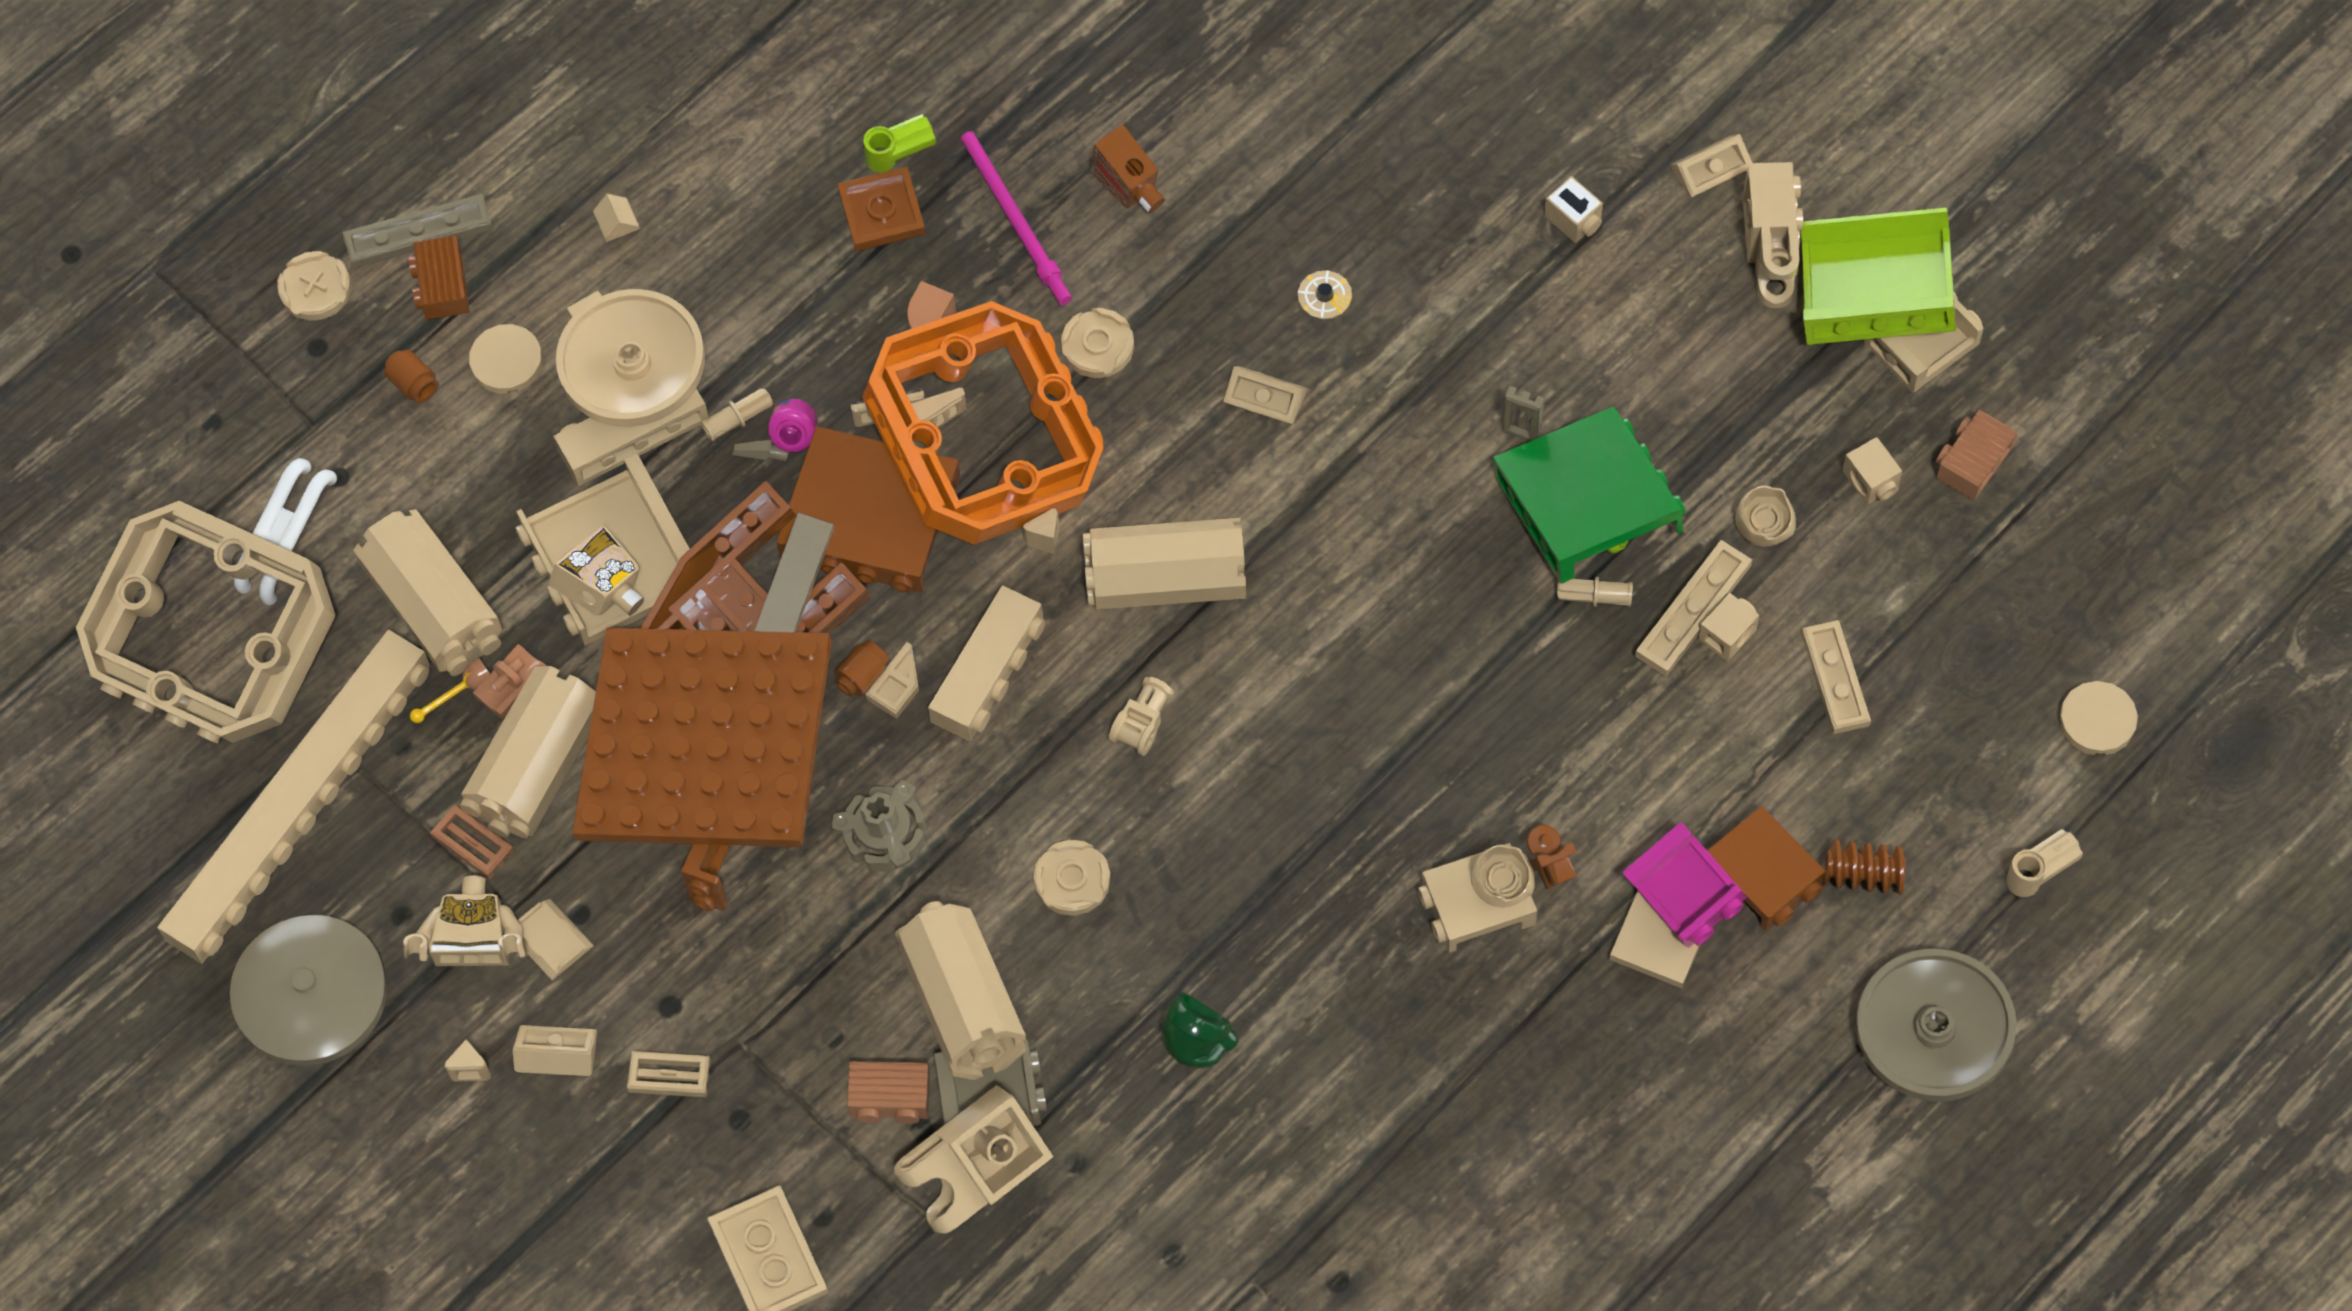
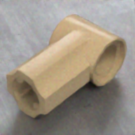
[2006,829,2083,897]

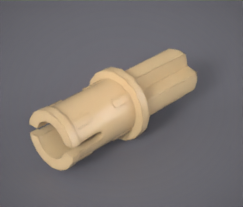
[701,389,773,442]
[1557,577,1633,607]

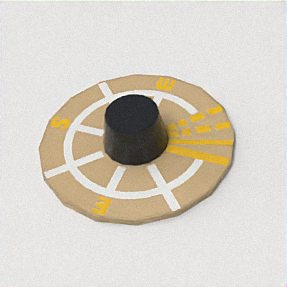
[1298,270,1352,319]

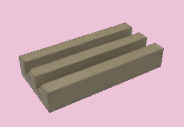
[1502,386,1545,441]

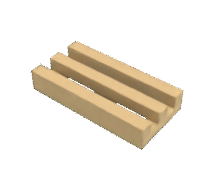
[627,1051,711,1097]

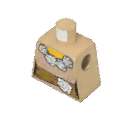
[548,525,644,616]

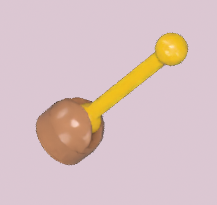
[410,657,490,723]

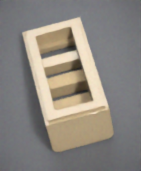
[911,388,967,443]

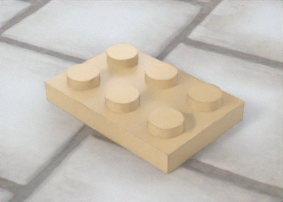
[708,1185,829,1311]

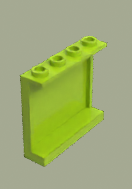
[1800,208,1956,345]

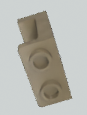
[934,1039,1047,1126]

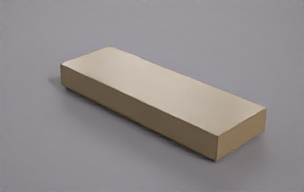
[1801,620,1871,734]

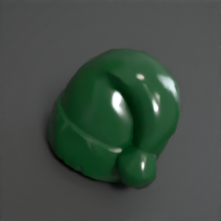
[1162,992,1239,1068]

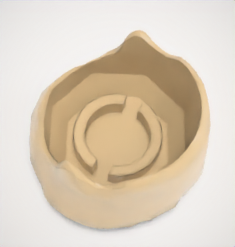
[1735,485,1796,547]
[1472,845,1535,907]

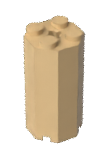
[353,509,503,676]
[1083,518,1246,610]
[459,666,596,838]
[895,901,1026,1080]

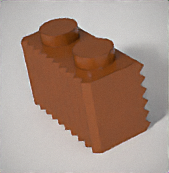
[408,235,470,320]

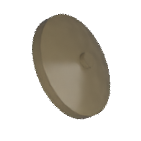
[230,915,387,1066]
[1856,948,2016,1101]

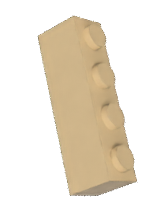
[554,389,709,487]
[928,585,1046,742]

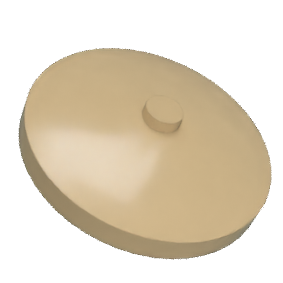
[556,289,705,426]

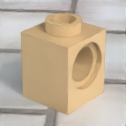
[1842,437,1902,505]
[1698,593,1759,662]

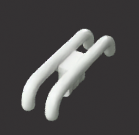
[234,458,337,605]

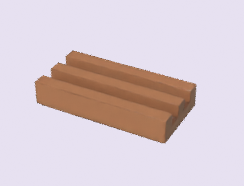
[430,805,515,880]

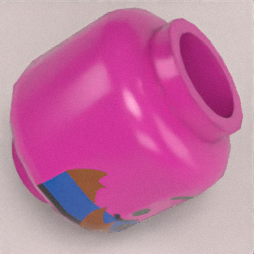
[768,399,818,453]

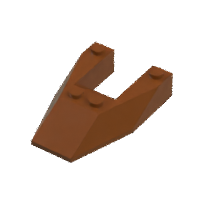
[640,481,871,633]

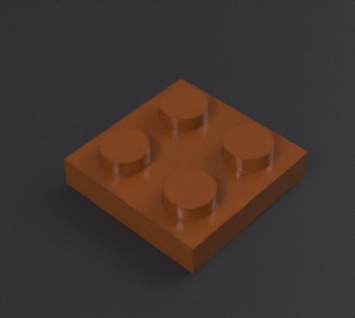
[838,166,926,251]

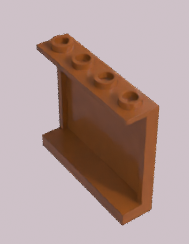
[776,426,961,593]

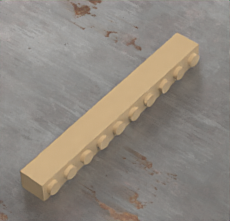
[157,629,431,964]

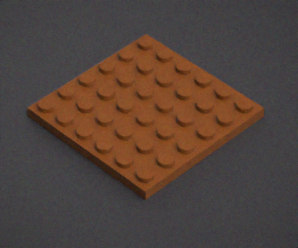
[572,628,832,847]

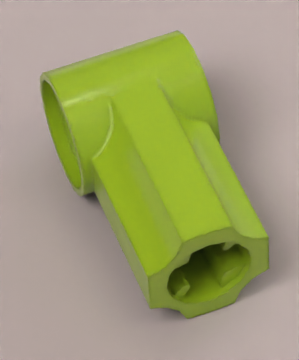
[864,115,936,173]

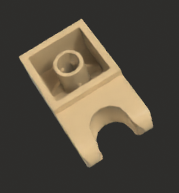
[1742,162,1803,308]
[894,1085,1054,1234]

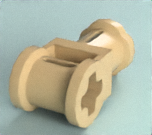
[1109,677,1174,756]

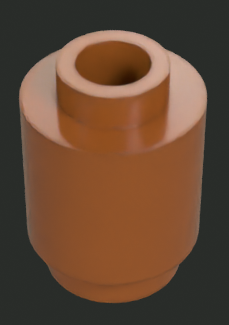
[384,350,438,403]
[834,640,889,697]

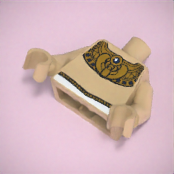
[403,875,525,966]

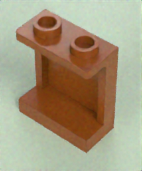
[1707,806,1826,931]
[681,844,731,911]

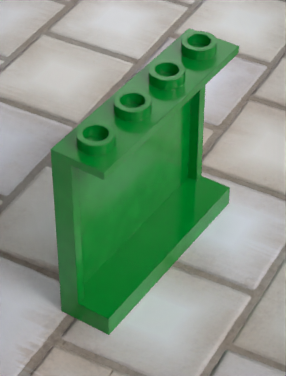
[1493,406,1686,584]

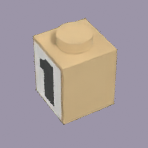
[1545,176,1603,243]

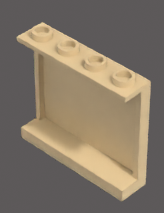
[515,454,689,646]

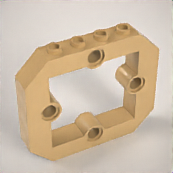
[76,501,336,744]

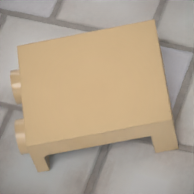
[1864,292,1983,393]
[1418,843,1537,953]

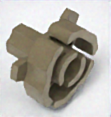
[832,780,927,872]

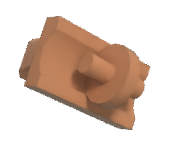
[473,644,546,719]

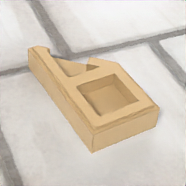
[865,642,919,719]

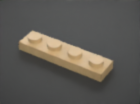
[1635,540,1752,677]

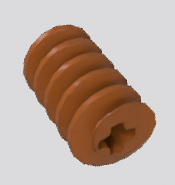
[1824,839,1906,895]

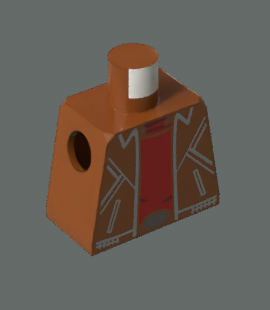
[1090,124,1165,213]

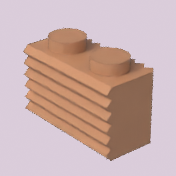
[1936,409,2018,500]
[847,1062,931,1124]

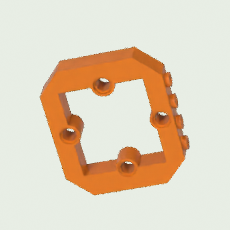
[862,301,1104,545]

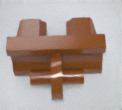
[1527,825,1577,890]

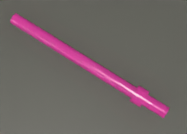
[961,131,1072,305]

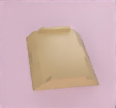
[518,899,594,981]

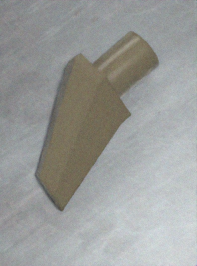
[731,439,788,462]

